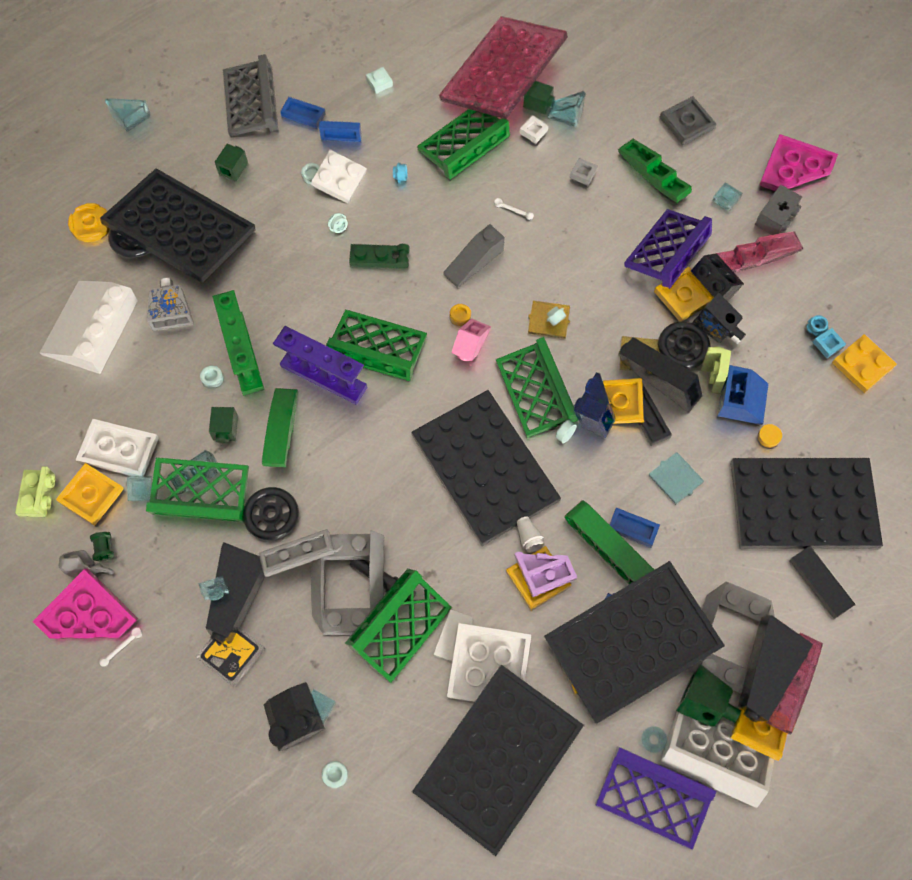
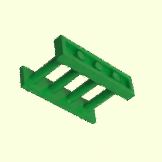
[212,290,265,396]

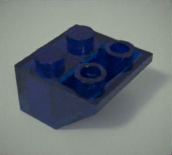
[574,372,616,438]

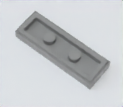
[259,529,335,577]

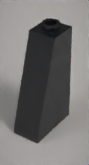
[619,337,703,412]
[206,542,265,644]
[738,615,814,722]

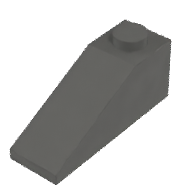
[443,224,505,288]

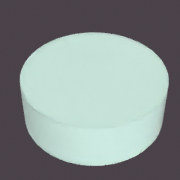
[301,163,320,184]
[200,366,224,389]
[556,420,577,443]
[322,761,348,788]

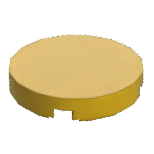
[68,203,110,242]

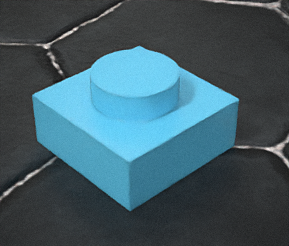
[813,328,846,358]

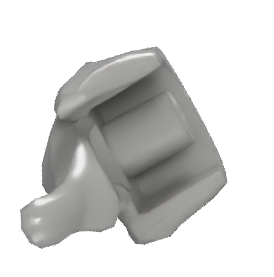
[58,550,114,577]

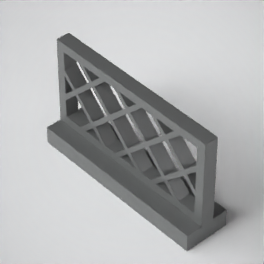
[223,54,278,137]

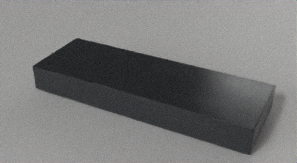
[638,383,672,446]
[790,546,856,619]

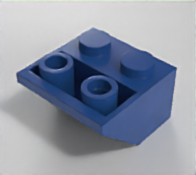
[718,365,769,425]

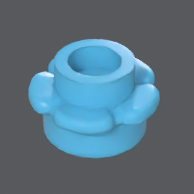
[393,162,408,183]
[807,315,828,336]

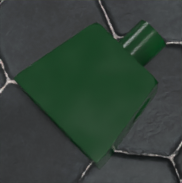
[676,665,741,727]

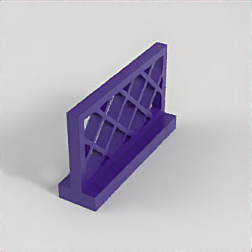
[624,209,712,289]
[595,746,717,850]

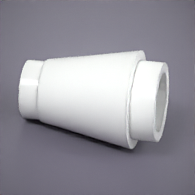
[517,516,544,553]

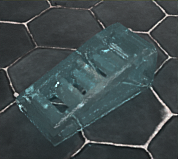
[168,450,222,495]

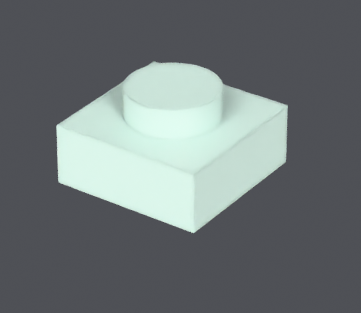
[366,67,393,93]

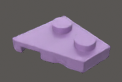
[514,552,577,597]

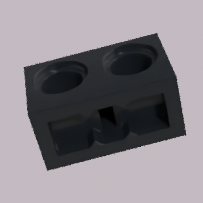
[691,253,744,300]

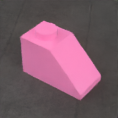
[452,319,491,361]

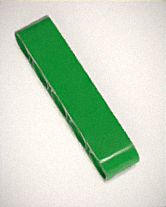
[564,500,655,585]

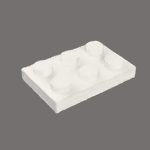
[76,419,159,479]

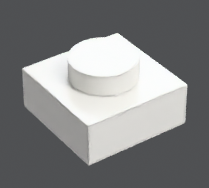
[520,116,548,144]

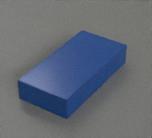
[280,97,326,129]
[319,121,362,142]
[609,507,660,548]

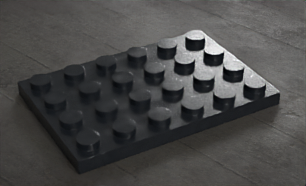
[100,168,255,283]
[411,390,561,546]
[731,458,883,549]
[544,561,725,724]
[412,664,584,856]

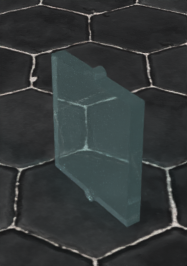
[649,452,704,505]

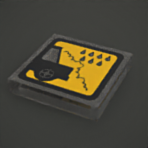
[196,628,266,688]

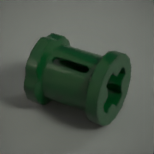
[90,532,115,561]

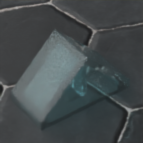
[548,91,586,127]
[105,98,151,132]

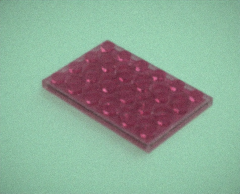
[439,16,568,119]

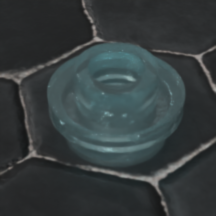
[641,726,667,753]

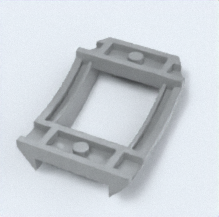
[311,530,384,635]
[687,582,775,693]

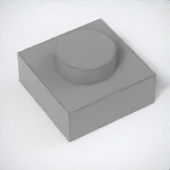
[570,158,598,186]

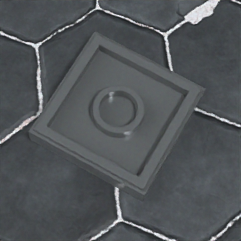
[660,96,716,145]

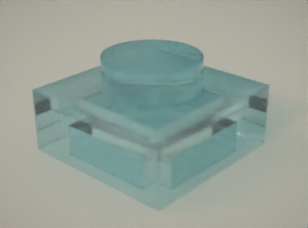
[712,182,742,211]
[127,476,152,501]
[199,576,229,600]
[311,689,336,724]

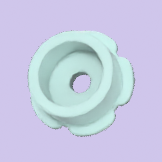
[328,213,348,233]
[547,306,567,326]

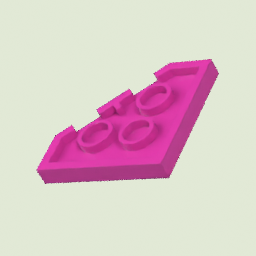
[759,134,838,191]
[32,568,138,639]

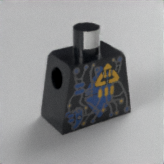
[692,293,746,344]

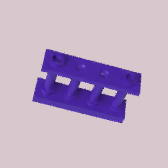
[273,326,368,405]

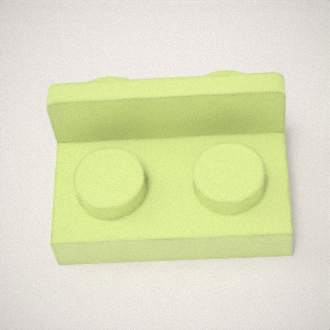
[701,347,731,394]
[15,466,56,517]

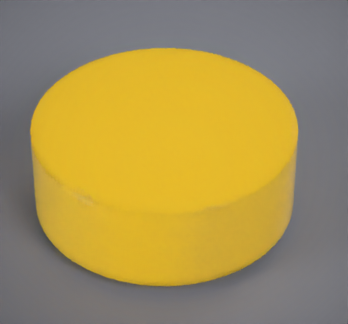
[449,304,471,326]
[757,424,782,448]

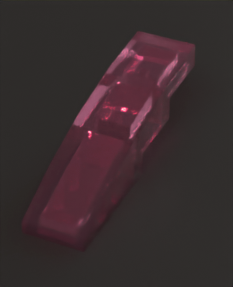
[717,231,803,273]
[767,632,823,735]

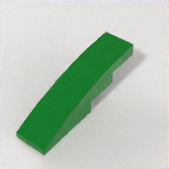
[618,138,692,203]
[261,388,298,467]

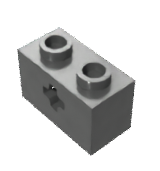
[755,184,802,237]

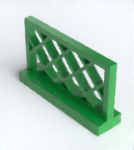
[417,103,510,180]
[326,309,427,381]
[496,337,578,438]
[146,457,249,522]
[345,568,452,683]

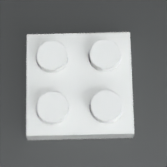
[311,150,367,204]

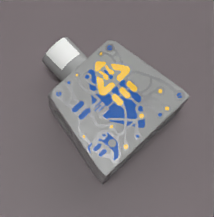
[147,278,194,331]

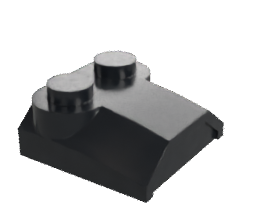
[264,682,325,751]

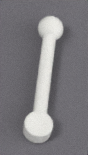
[494,198,534,220]
[99,628,142,667]

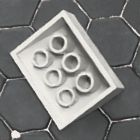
[40,281,138,374]
[660,712,774,808]

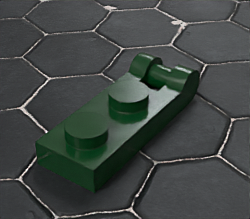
[349,243,410,268]

